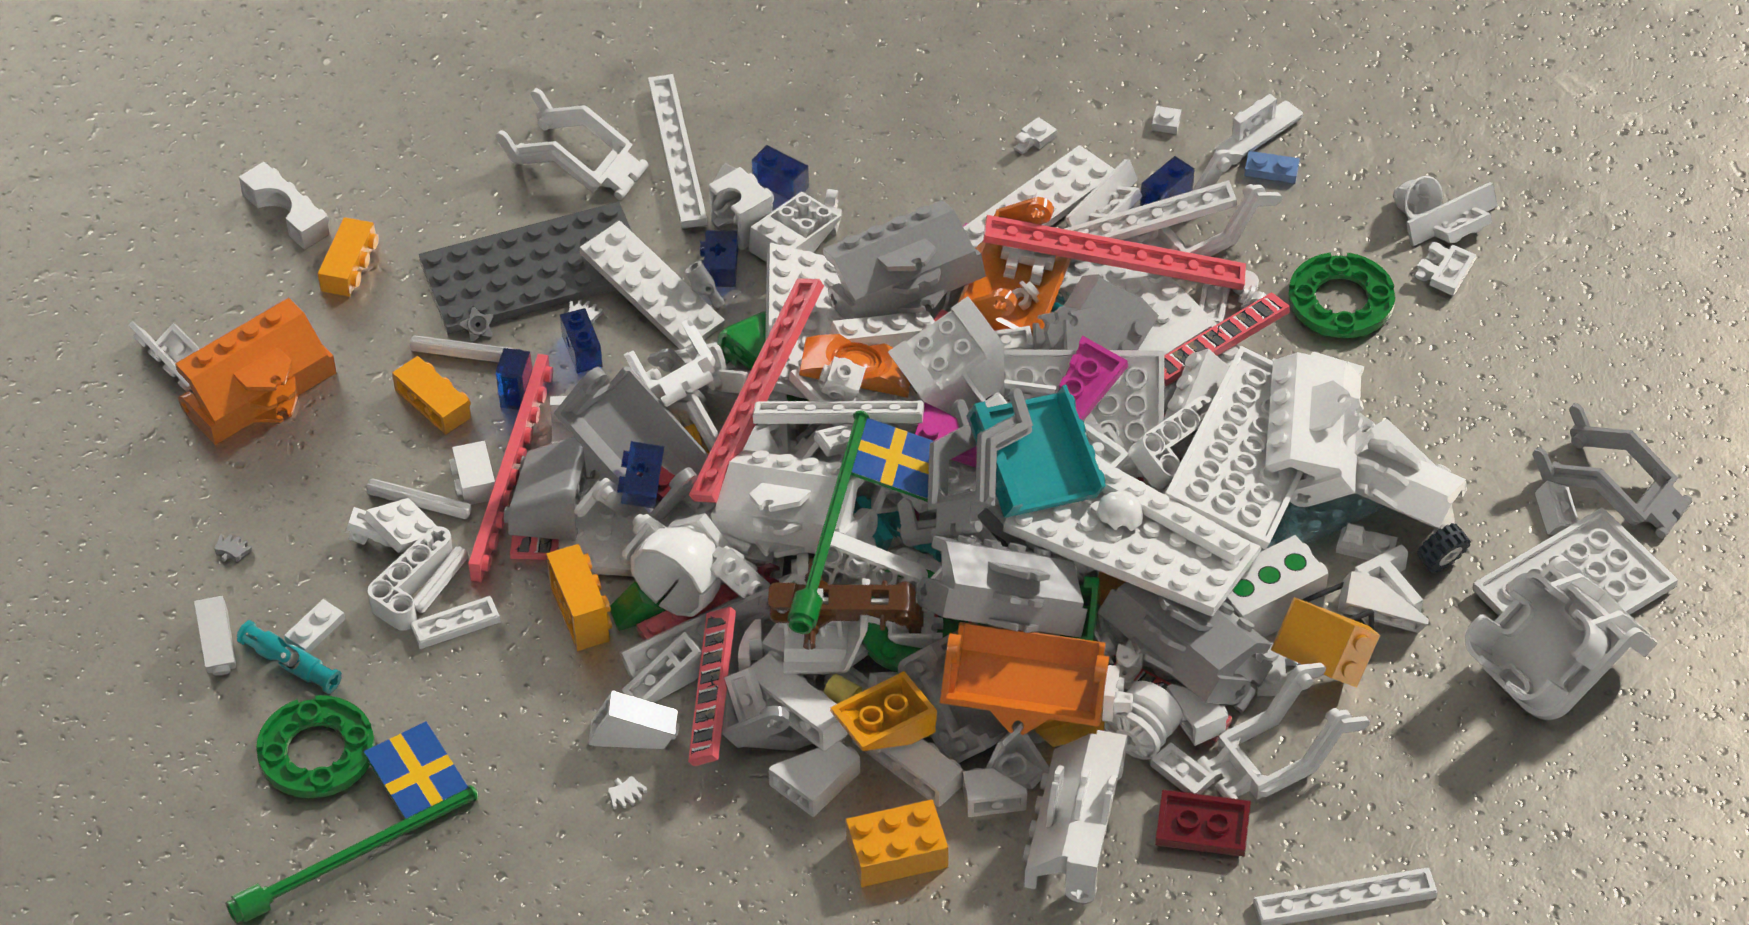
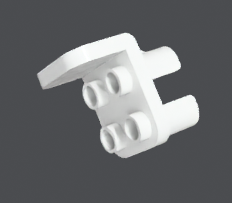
[1465,556,1658,720]

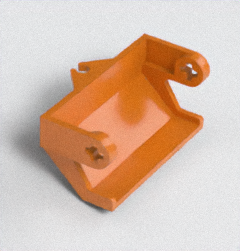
[958,197,1071,336]
[175,298,337,445]
[940,622,1109,735]

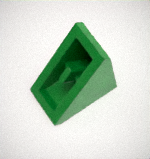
[610,581,667,631]

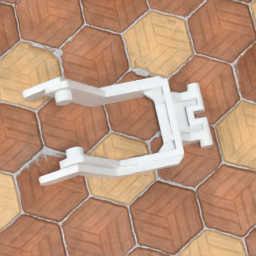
[496,88,649,200]
[1132,150,1282,257]
[623,318,716,407]
[650,344,787,455]
[574,478,717,560]
[1197,663,1370,800]

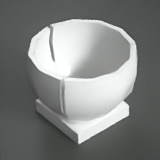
[631,513,732,617]

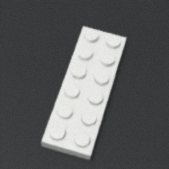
[579,220,725,349]

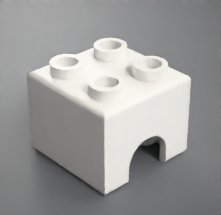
[709,167,774,250]

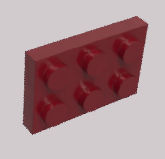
[1155,790,1251,857]

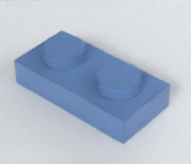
[1244,151,1300,184]

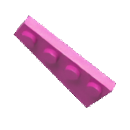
[1058,335,1128,421]
[915,402,977,468]

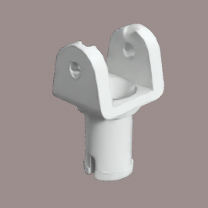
[1116,639,1143,683]

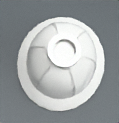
[1393,176,1443,220]

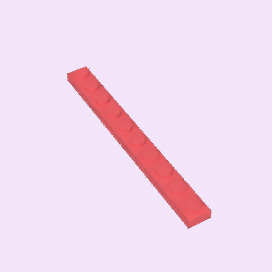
[983,215,1246,290]
[689,278,824,503]
[468,354,553,582]

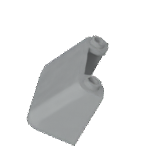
[504,437,595,541]
[898,622,1024,763]

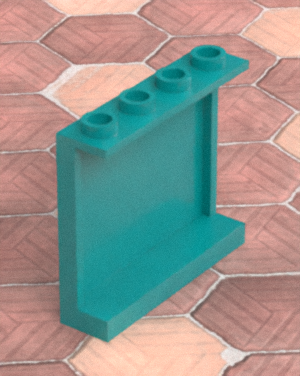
[966,385,1106,518]

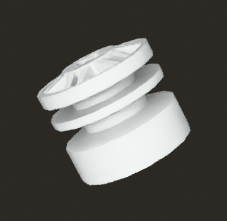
[1104,681,1183,760]

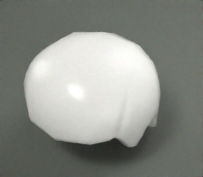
[1097,491,1143,531]

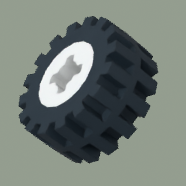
[1417,523,1471,573]

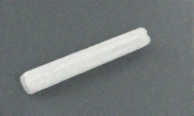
[410,335,515,364]
[366,478,472,519]

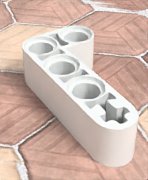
[1129,396,1213,489]
[367,526,453,631]
[822,531,928,592]

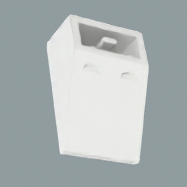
[749,192,841,262]

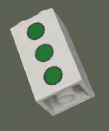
[1224,535,1329,638]

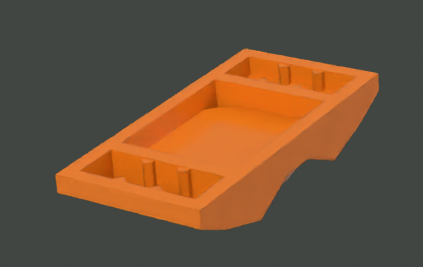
[799,334,910,398]

